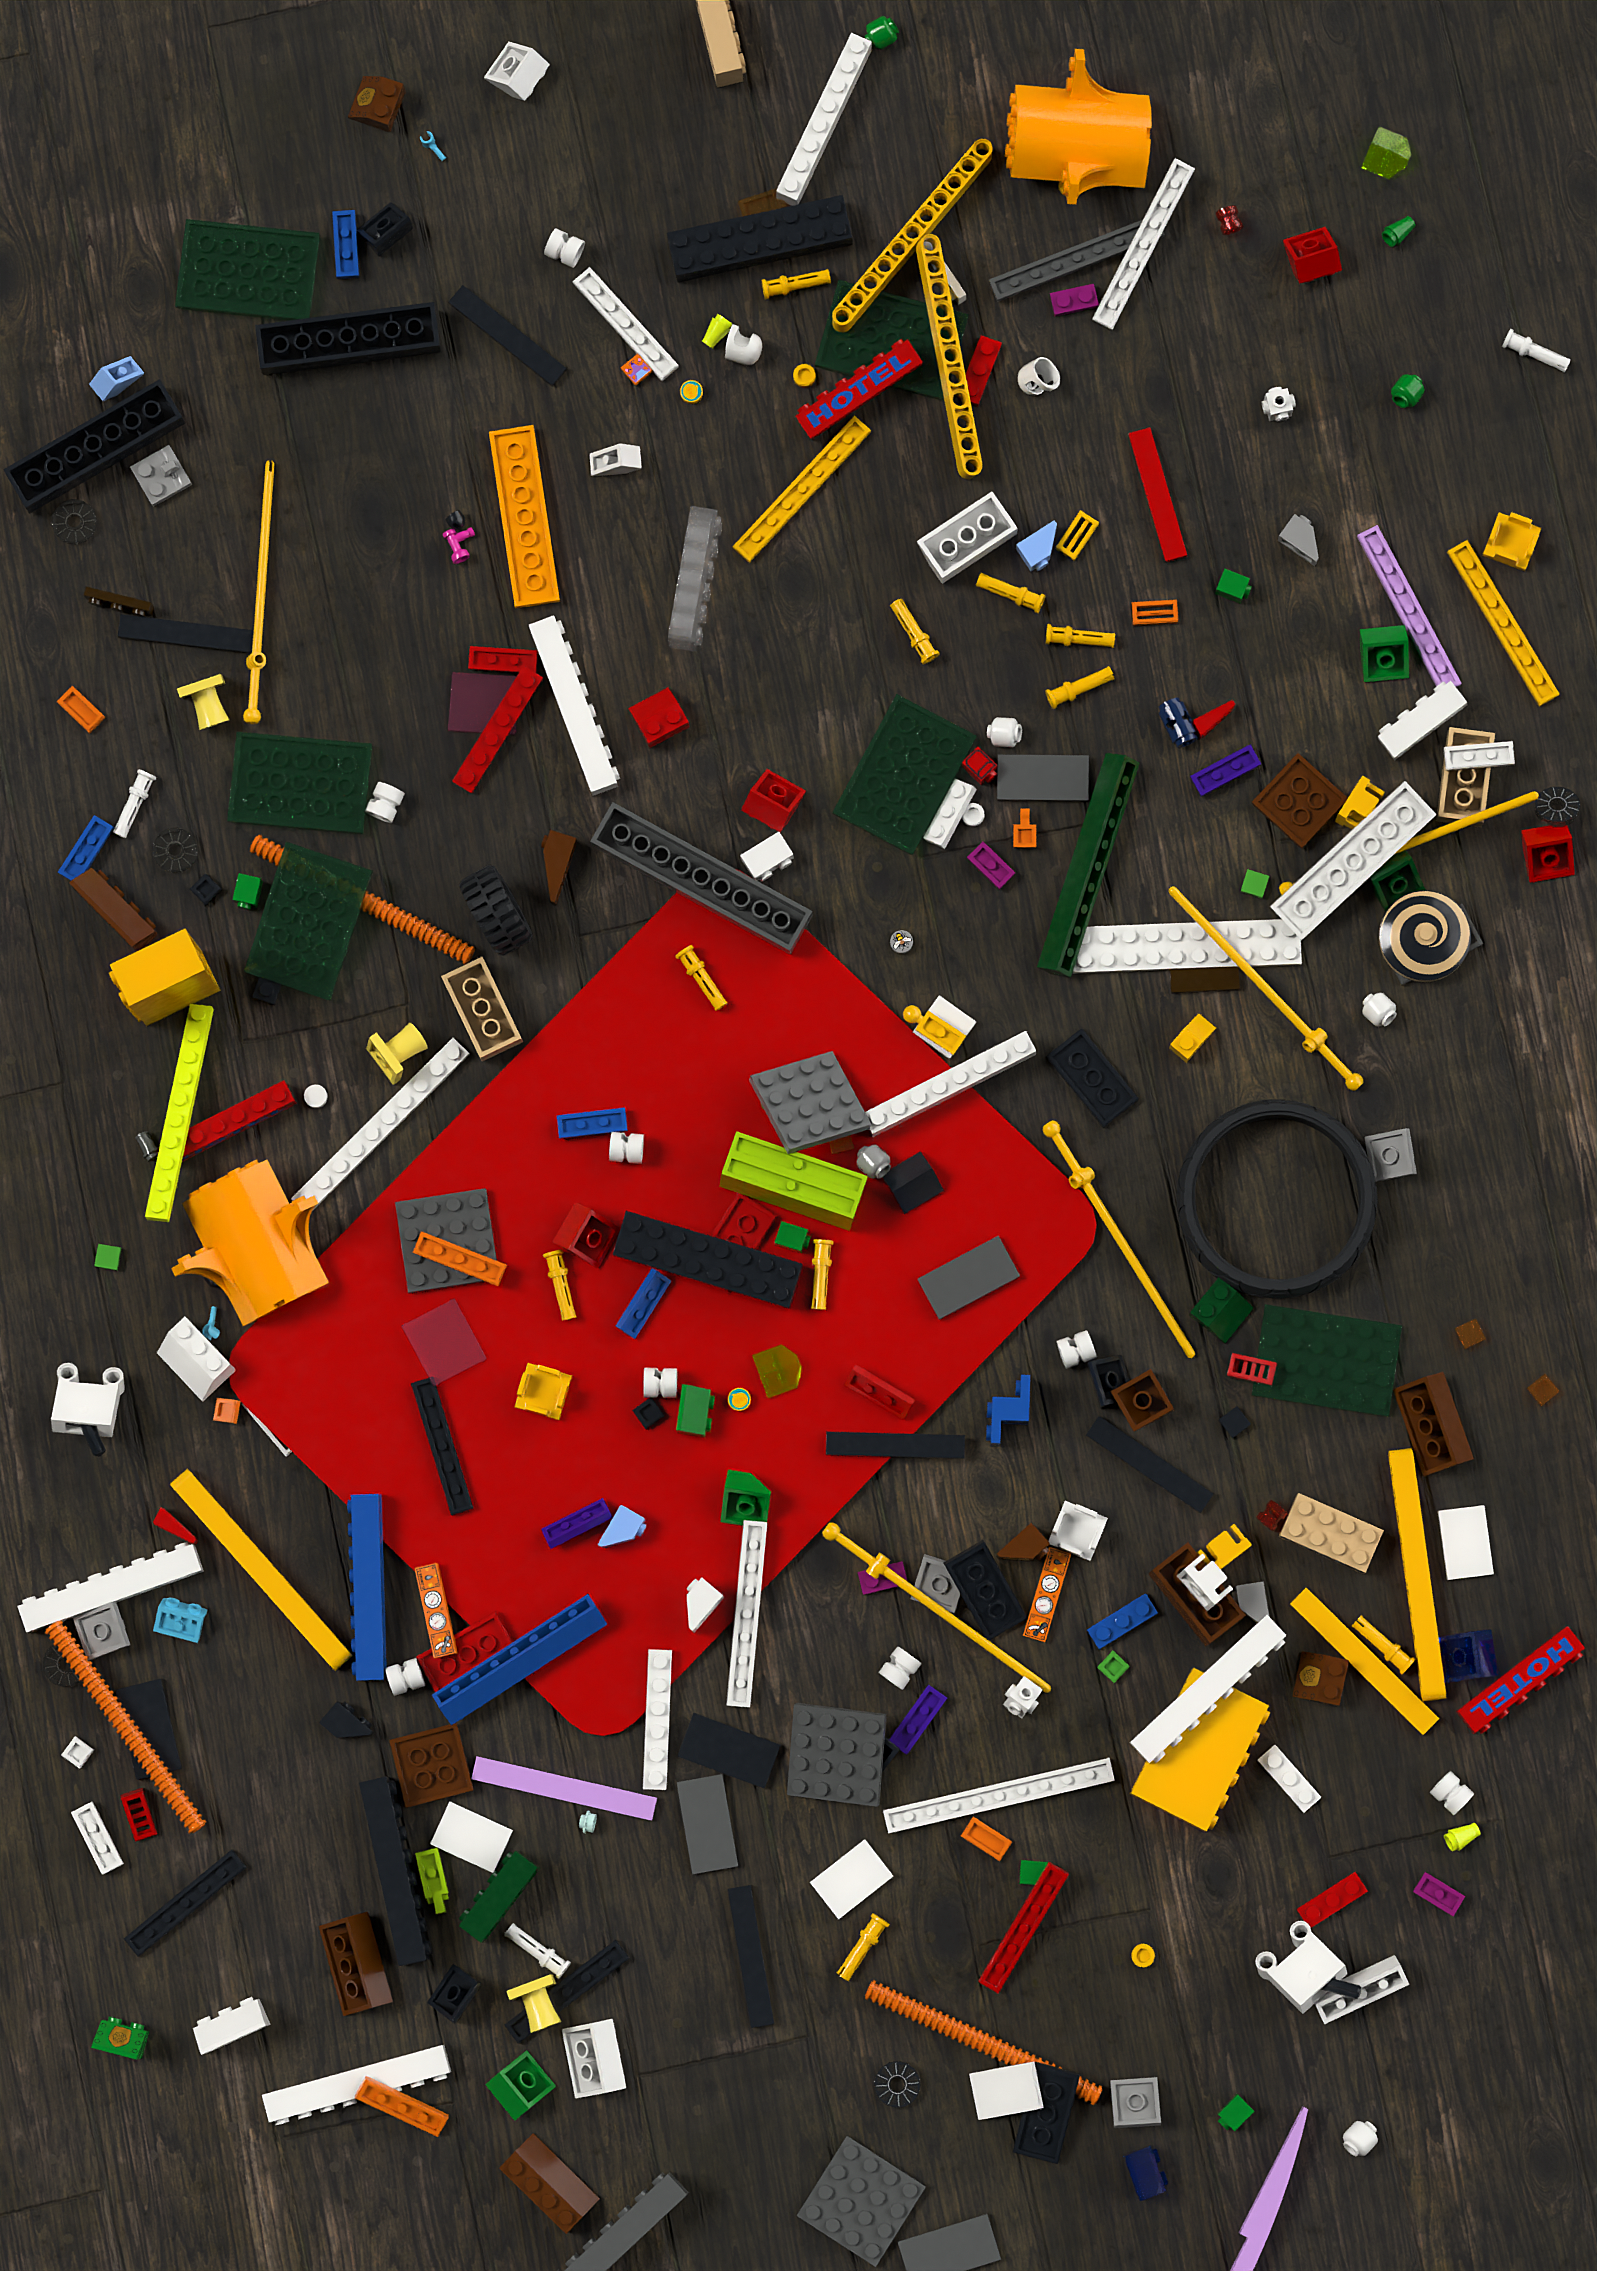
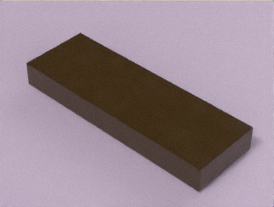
[1170,966,1240,994]

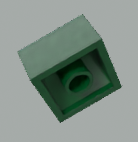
[1367,850,1425,912]
[1189,1277,1253,1344]

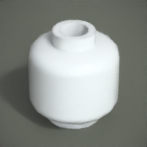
[987,717,1022,747]
[1362,993,1397,1027]
[1343,2121,1378,2156]

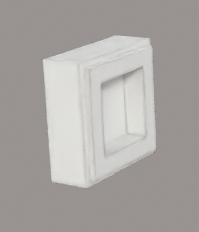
[61,1736,94,1769]

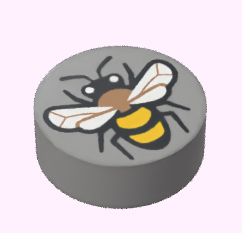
[890,930,913,954]

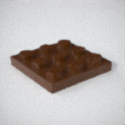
[1251,753,1348,849]
[389,1723,474,1808]

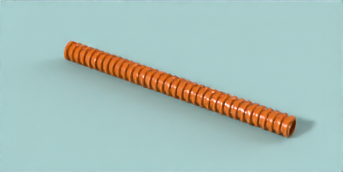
[250,835,475,965]
[45,1620,206,1834]
[865,1980,1102,2105]

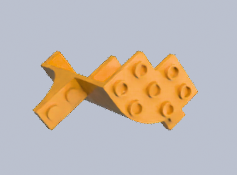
[1005,49,1152,204]
[171,1160,329,1326]

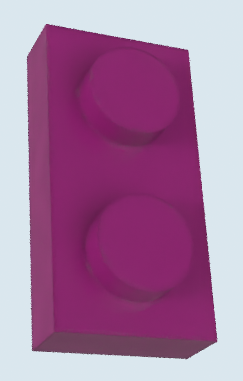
[1050,284,1099,317]
[967,842,1015,890]
[858,1561,907,1595]
[1413,1872,1465,1916]

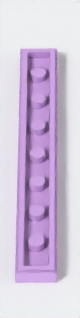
[1357,525,1462,687]
[471,1756,657,1821]

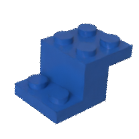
[986,1375,1030,1447]

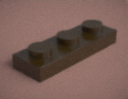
[84,587,154,617]

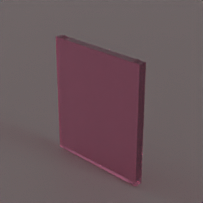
[447,672,517,735]
[402,1299,487,1386]

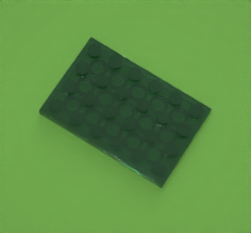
[175,219,320,320]
[815,280,969,401]
[832,694,977,856]
[227,732,373,834]
[244,842,373,1001]
[1251,1304,1402,1417]

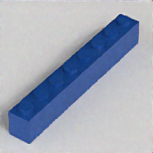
[347,1494,387,1681]
[432,1594,607,1725]

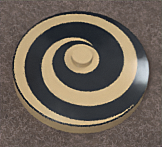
[1379,890,1471,982]

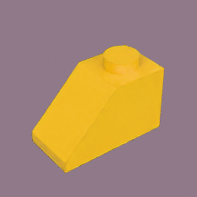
[1169,1014,1216,1063]

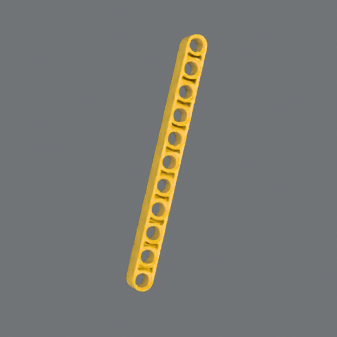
[832,139,993,332]
[916,234,982,479]
[1388,1448,1446,1702]
[170,1469,353,1671]

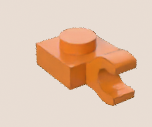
[1013,809,1036,848]

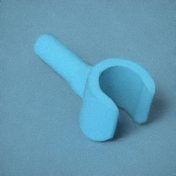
[420,131,446,161]
[202,1306,220,1340]

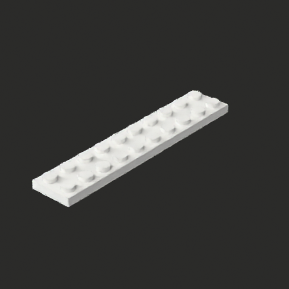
[1073,919,1302,974]

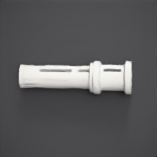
[1502,329,1571,373]
[113,769,157,838]
[505,1923,571,1979]

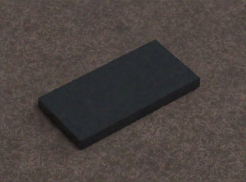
[1046,1028,1139,1128]
[943,1540,1027,1640]
[116,1679,182,1780]
[678,1713,781,1789]
[1013,2062,1080,2164]

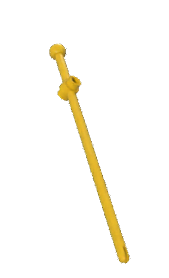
[243,460,274,724]
[1279,791,1539,895]
[1169,886,1363,1091]
[1043,1120,1195,1358]
[822,1523,1051,1693]

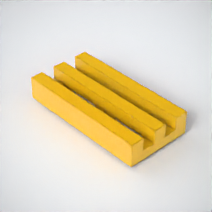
[1056,510,1099,561]

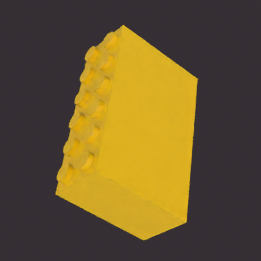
[109,929,221,1026]
[1130,1668,1270,1832]

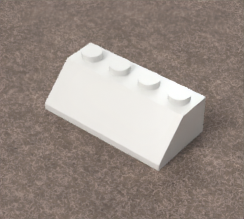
[917,492,1018,584]

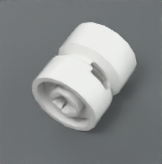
[544,228,585,268]
[365,782,405,823]
[609,1132,644,1164]
[1056,1330,1097,1369]
[644,1368,677,1398]
[878,1646,921,1690]
[385,1658,425,1696]
[1430,1771,1474,1815]

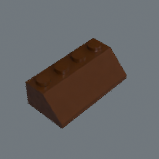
[69,868,158,952]
[1393,1372,1474,1477]
[1149,1542,1246,1647]
[319,1912,393,2016]
[499,2133,600,2234]

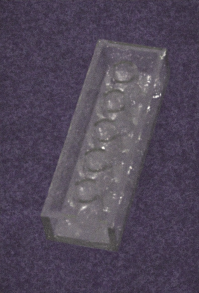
[668,506,722,651]

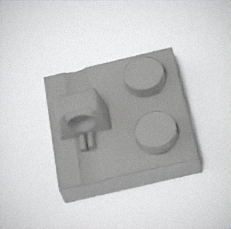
[130,445,192,507]
[1365,1128,1417,1182]
[910,1554,960,1613]
[73,1601,130,1661]
[1110,2077,1161,2128]

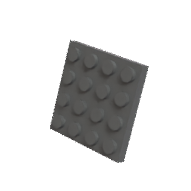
[749,1051,871,1154]
[395,1188,497,1293]
[787,1703,887,1807]
[797,2136,926,2267]

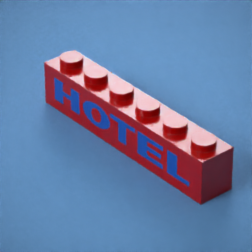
[795,339,924,440]
[182,1080,297,1162]
[1456,1626,1585,1734]

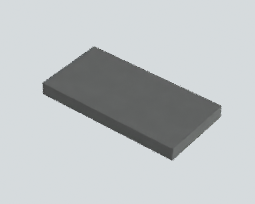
[997,755,1089,802]
[917,1236,1020,1320]
[677,1774,738,1874]
[898,2214,1001,2271]

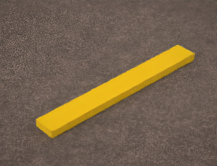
[733,416,871,563]
[1447,540,1560,707]
[1290,1588,1439,1735]

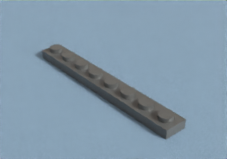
[989,220,1165,302]

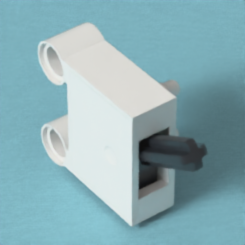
[51,1363,125,1457]
[1256,1921,1361,2014]

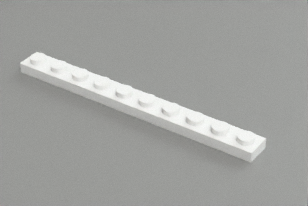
[291,1038,470,1211]
[883,1758,1115,1833]

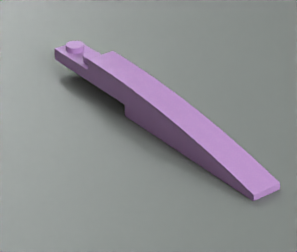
[1230,2106,1308,2271]

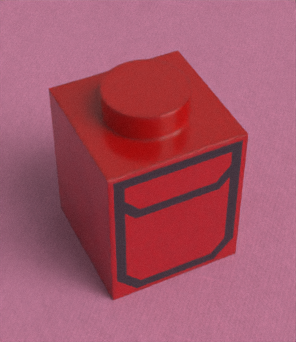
[962,747,997,785]

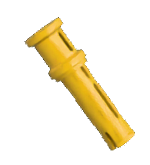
[761,269,831,300]
[976,573,1045,614]
[890,598,940,664]
[1045,624,1115,648]
[1045,666,1114,709]
[675,945,728,1011]
[811,1239,833,1310]
[543,1249,576,1321]
[1352,1615,1416,1675]
[837,1913,890,1981]

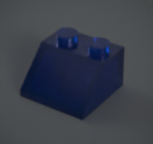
[1438,1629,1498,1683]
[1123,2145,1168,2201]

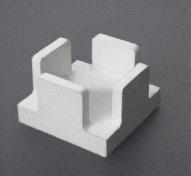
[1048,1501,1108,1561]
[1177,1553,1233,1611]

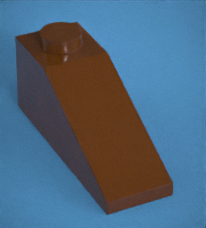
[541,830,577,906]

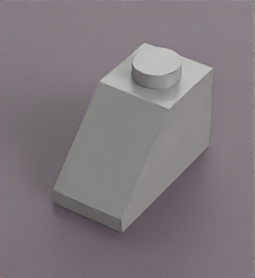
[1278,514,1319,566]
[1231,1582,1269,1623]

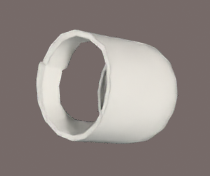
[725,324,762,365]
[1018,357,1060,396]

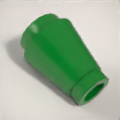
[1382,216,1416,247]

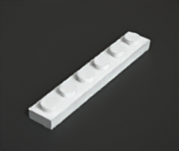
[643,1649,672,1790]

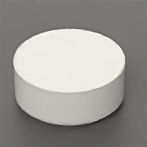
[962,803,984,827]
[304,1085,328,1108]

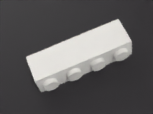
[1378,681,1467,760]
[1315,1955,1409,2024]

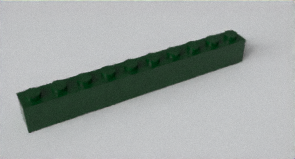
[1037,753,1140,977]

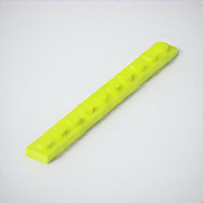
[145,1004,214,1222]

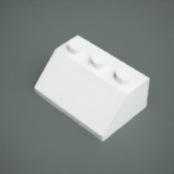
[157,1317,236,1401]
[193,1997,271,2055]
[562,2019,626,2098]

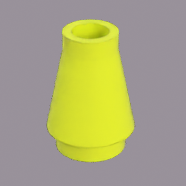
[702,314,732,349]
[1444,1823,1481,1851]

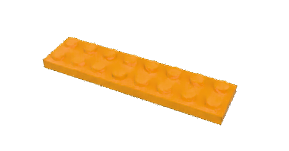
[489,425,560,609]

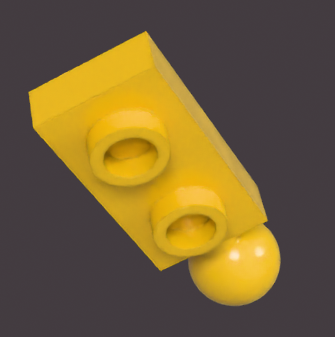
[903,1005,966,1056]

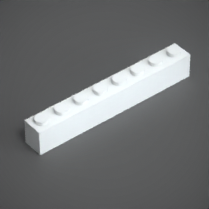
[776,33,872,206]
[529,615,620,796]
[865,1031,1036,1137]
[18,1542,204,1633]
[1130,1615,1286,1763]
[262,2045,451,2125]

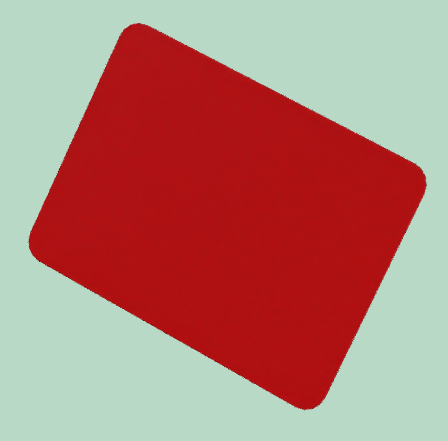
[229,869,1097,1736]

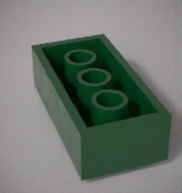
[459,1851,540,1943]

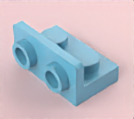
[153,1598,207,1643]

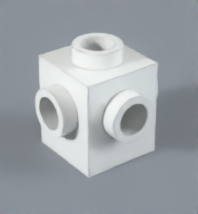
[1262,387,1296,422]
[1003,1676,1042,1718]

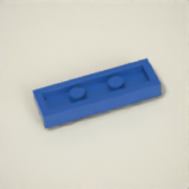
[332,210,360,279]
[58,815,114,881]
[557,1108,628,1139]
[616,1268,671,1339]
[1087,1593,1158,1649]

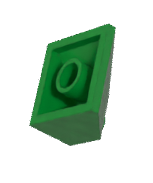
[721,1470,771,1525]

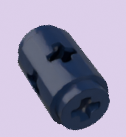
[1158,698,1198,748]

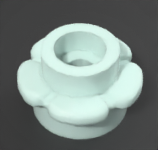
[579,1811,597,1834]

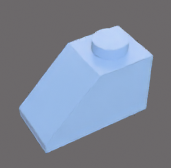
[89,356,144,401]
[1016,520,1057,571]
[598,1505,647,1548]

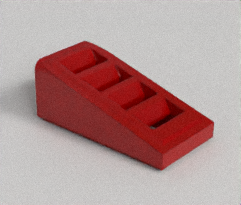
[1193,700,1235,740]
[1227,1353,1277,1386]
[153,1507,198,1545]
[121,1788,157,1841]

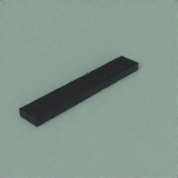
[449,285,567,387]
[118,614,254,654]
[411,1377,474,1515]
[1086,1416,1213,1513]
[826,1431,965,1459]
[124,1849,247,1957]
[728,1885,774,2028]
[504,1940,630,2044]

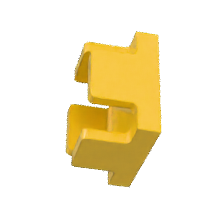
[1482,512,1541,571]
[1335,775,1385,829]
[515,1363,572,1420]
[1197,1524,1252,1569]

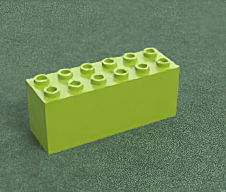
[719,1131,868,1231]

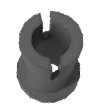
[135,1131,159,1162]

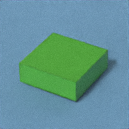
[1240,869,1269,899]
[94,1244,122,1271]
[1097,1651,1130,1683]

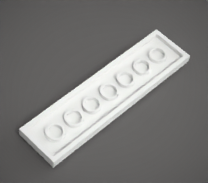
[1270,781,1436,940]

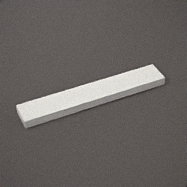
[573,267,679,381]

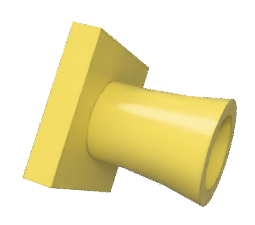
[177,674,229,730]
[366,1023,428,1085]
[507,1974,561,2033]

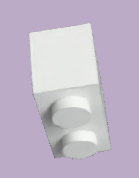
[740,832,794,882]

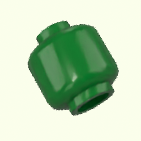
[864,16,899,50]
[1391,374,1425,408]

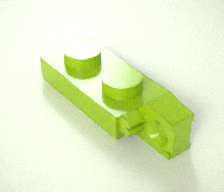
[415,1848,449,1915]

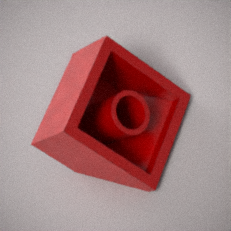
[1283,227,1342,284]
[628,687,690,748]
[741,769,806,832]
[1521,822,1575,883]
[553,1202,621,1268]

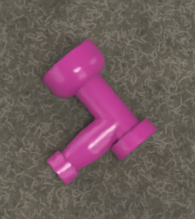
[443,527,475,564]

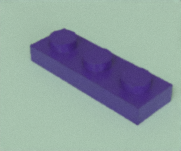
[1190,744,1261,797]
[541,1498,613,1549]
[889,1685,947,1755]

